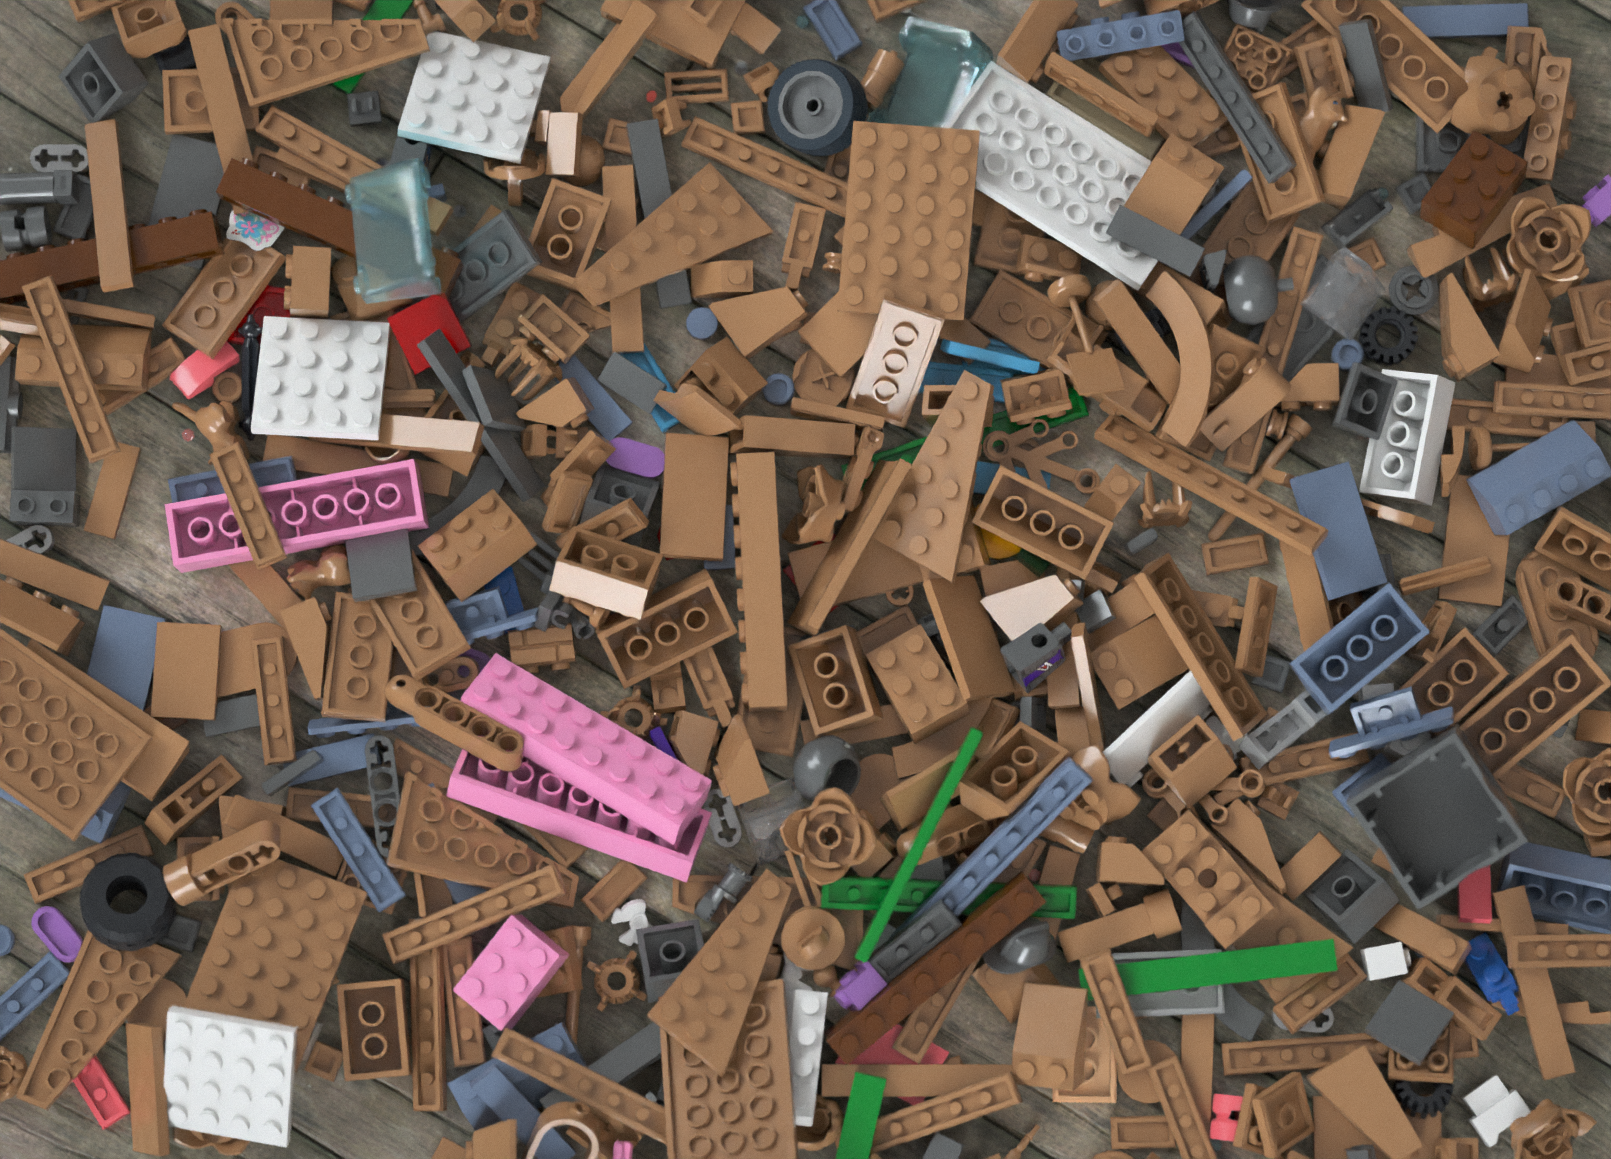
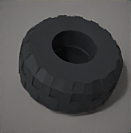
[80,853,177,951]

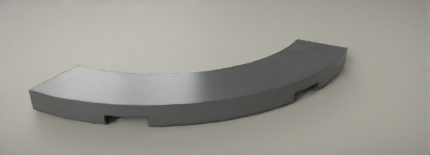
[409,455,507,556]
[1180,899,1265,1042]

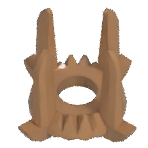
[490,0,546,41]
[1463,247,1519,312]
[495,337,562,400]
[1138,471,1193,529]
[600,685,667,740]
[586,950,647,1012]

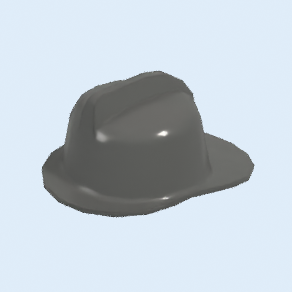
[1229,0,1282,33]
[982,917,1056,974]

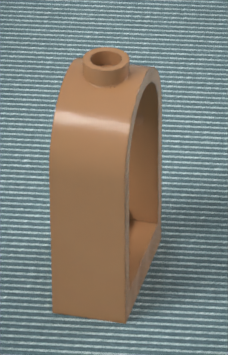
[520,1101,600,1159]

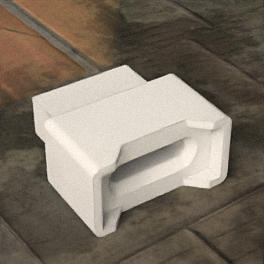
[1462,1075,1531,1147]

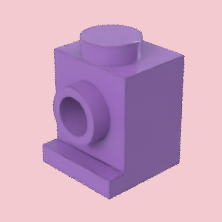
[1582,175,1611,227]
[834,961,888,1011]

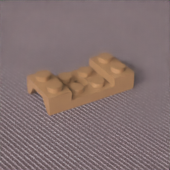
[1141,808,1275,949]

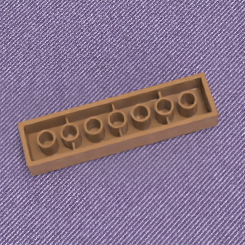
[730,452,788,713]

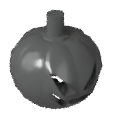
[1223,255,1294,325]
[793,735,861,802]

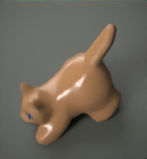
[1297,86,1348,162]
[172,401,250,465]
[287,544,351,600]

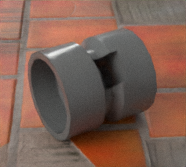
[0,206,52,252]

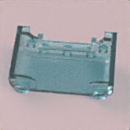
[866,16,993,128]
[345,158,441,304]

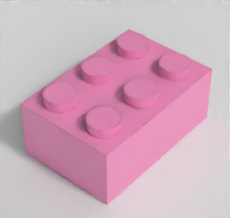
[453,914,569,1031]

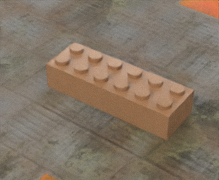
[1458,634,1611,780]

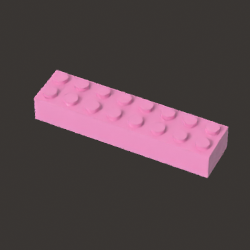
[165,459,429,573]
[461,653,712,845]
[447,735,712,883]

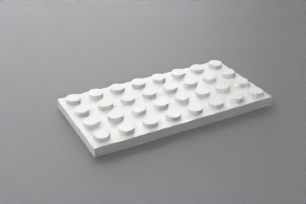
[943,61,1158,291]

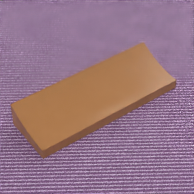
[1301,0,1468,134]
[787,458,912,637]
[1134,552,1267,741]
[26,638,190,801]

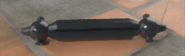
[238,314,263,441]

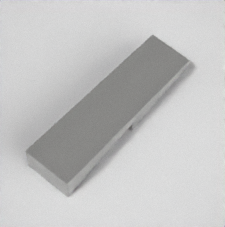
[1238,690,1353,770]

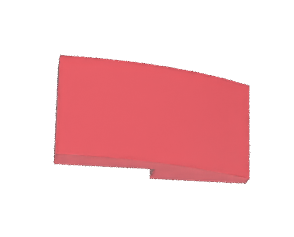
[170,341,239,400]

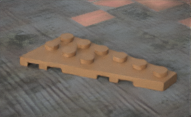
[222,18,430,109]
[872,370,994,583]
[386,771,579,909]
[1199,868,1353,1004]
[647,869,792,1077]
[672,875,864,971]
[16,930,182,1110]

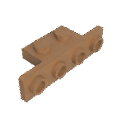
[1524,56,1577,181]

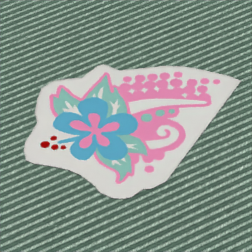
[226,211,284,251]

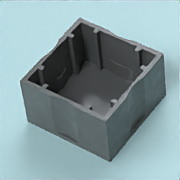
[1346,722,1529,910]

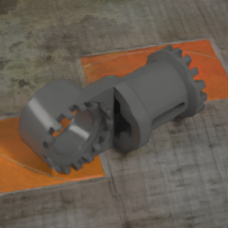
[693,862,753,923]

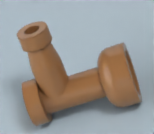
[412,0,446,36]
[562,597,611,629]

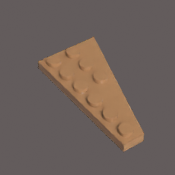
[573,162,773,307]

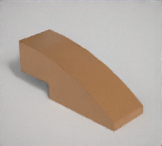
[1400,957,1502,1041]

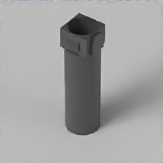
[0,170,80,205]

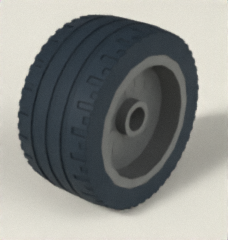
[768,59,868,156]

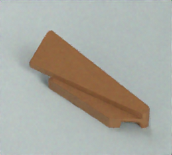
[560,0,661,122]
[1406,183,1557,278]

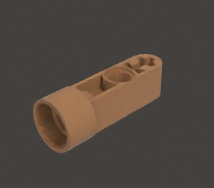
[163,820,280,906]
[1057,888,1183,963]

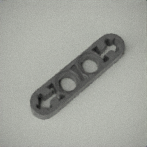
[365,735,401,859]

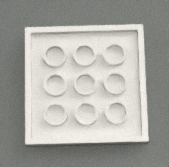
[398,31,550,164]
[251,316,391,440]
[164,1006,297,1147]

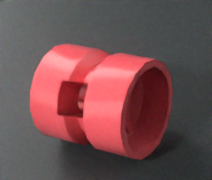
[1209,1093,1243,1141]

